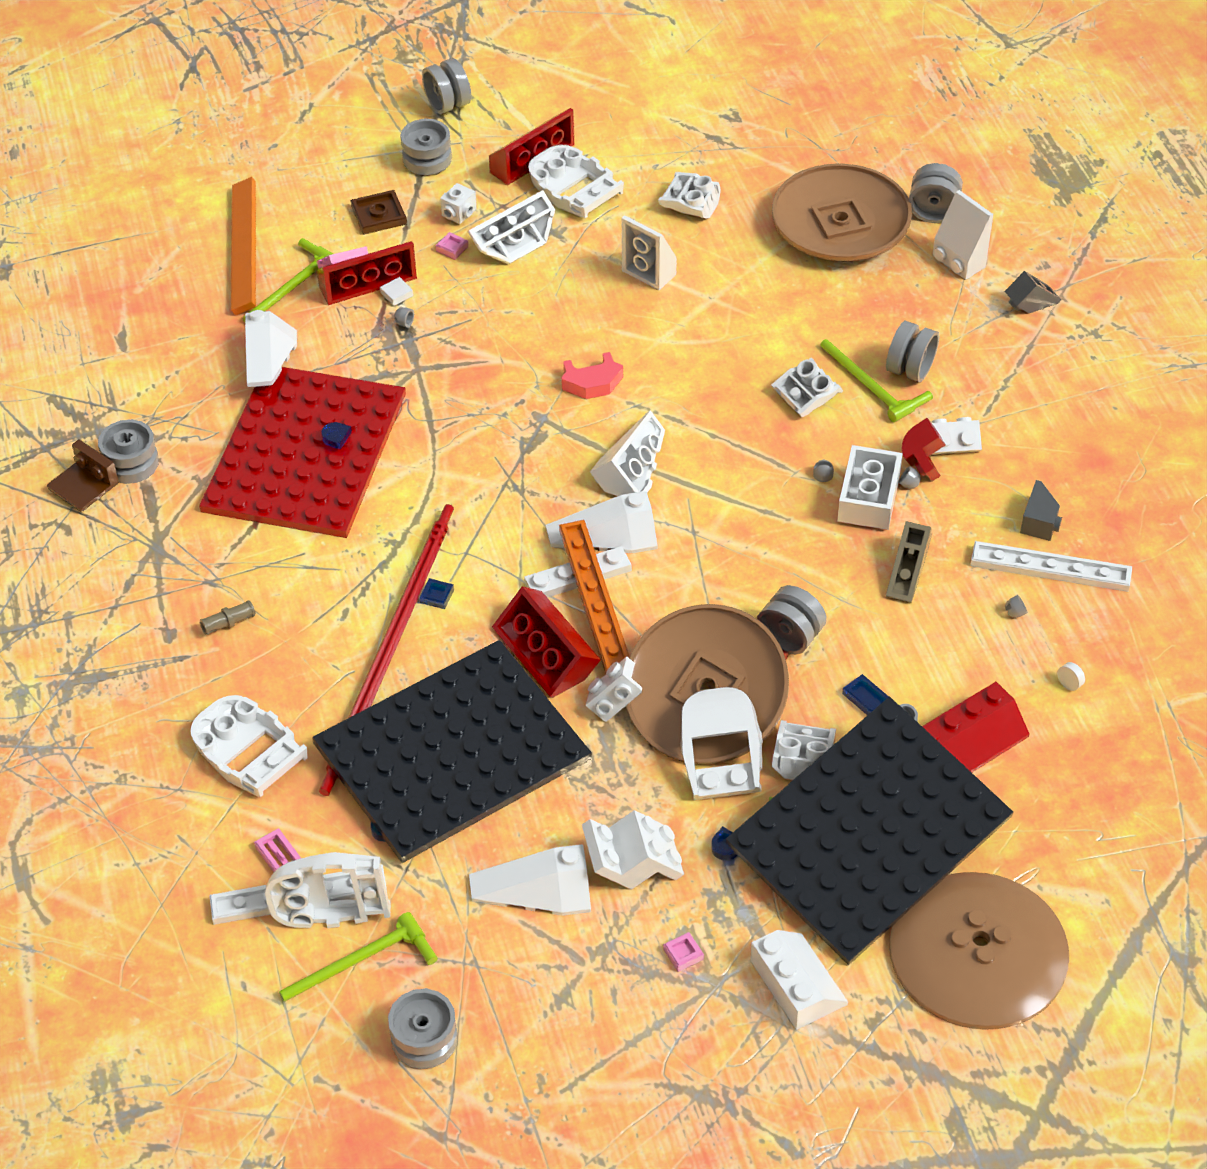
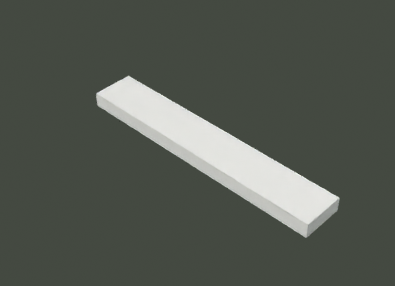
[971,541,1132,592]
[209,864,387,925]

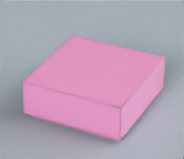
[436,232,469,260]
[663,932,704,972]

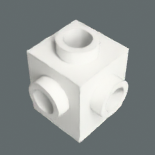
[440,183,477,224]

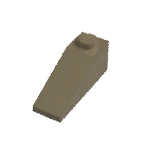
[886,521,932,603]

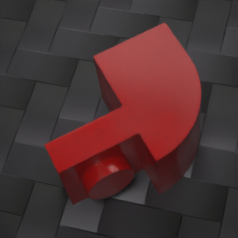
[902,418,946,481]

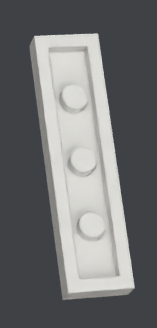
[524,546,632,598]

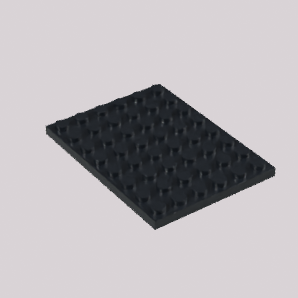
[313,640,592,863]
[725,696,1014,965]

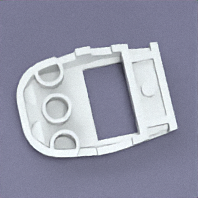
[529,145,624,218]
[680,687,763,800]
[191,695,308,797]
[265,852,391,928]

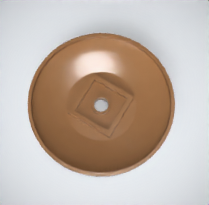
[772,163,912,261]
[626,604,789,765]
[889,872,1069,1030]

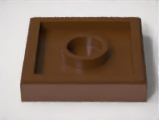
[350,190,407,235]

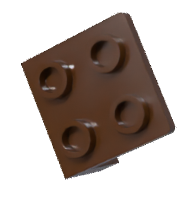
[47,439,119,512]

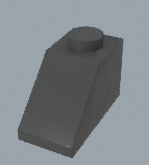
[1004,271,1061,314]
[1020,480,1063,541]

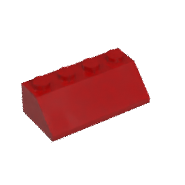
[489,108,575,186]
[317,241,417,305]
[492,586,601,697]
[922,681,1030,772]

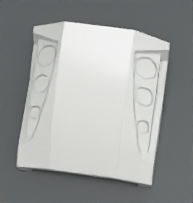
[658,172,721,218]
[771,358,843,417]
[772,720,836,780]

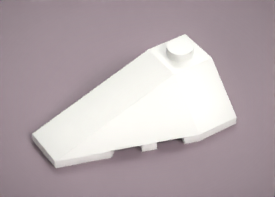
[245,310,297,387]
[590,410,665,496]
[546,491,658,553]
[469,844,591,916]

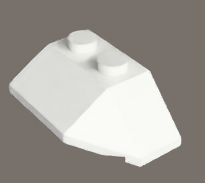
[468,190,555,265]

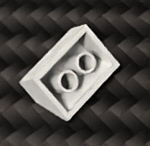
[750,930,848,1030]

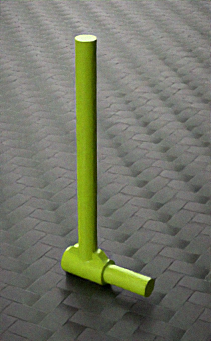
[242,238,334,323]
[820,339,933,422]
[279,912,438,1002]

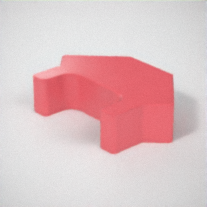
[561,352,623,399]

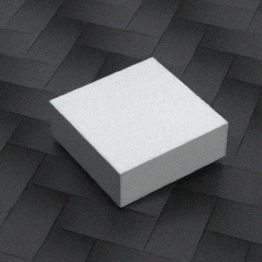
[380,277,413,306]

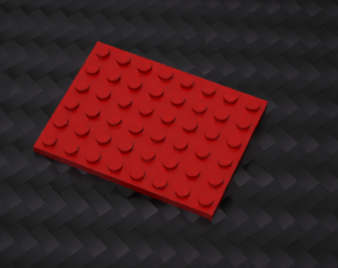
[199,367,406,538]

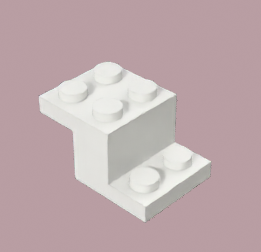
[582,810,684,890]

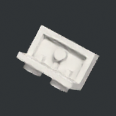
[932,417,982,455]
[586,657,642,722]

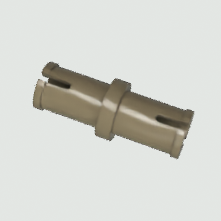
[200,600,256,635]

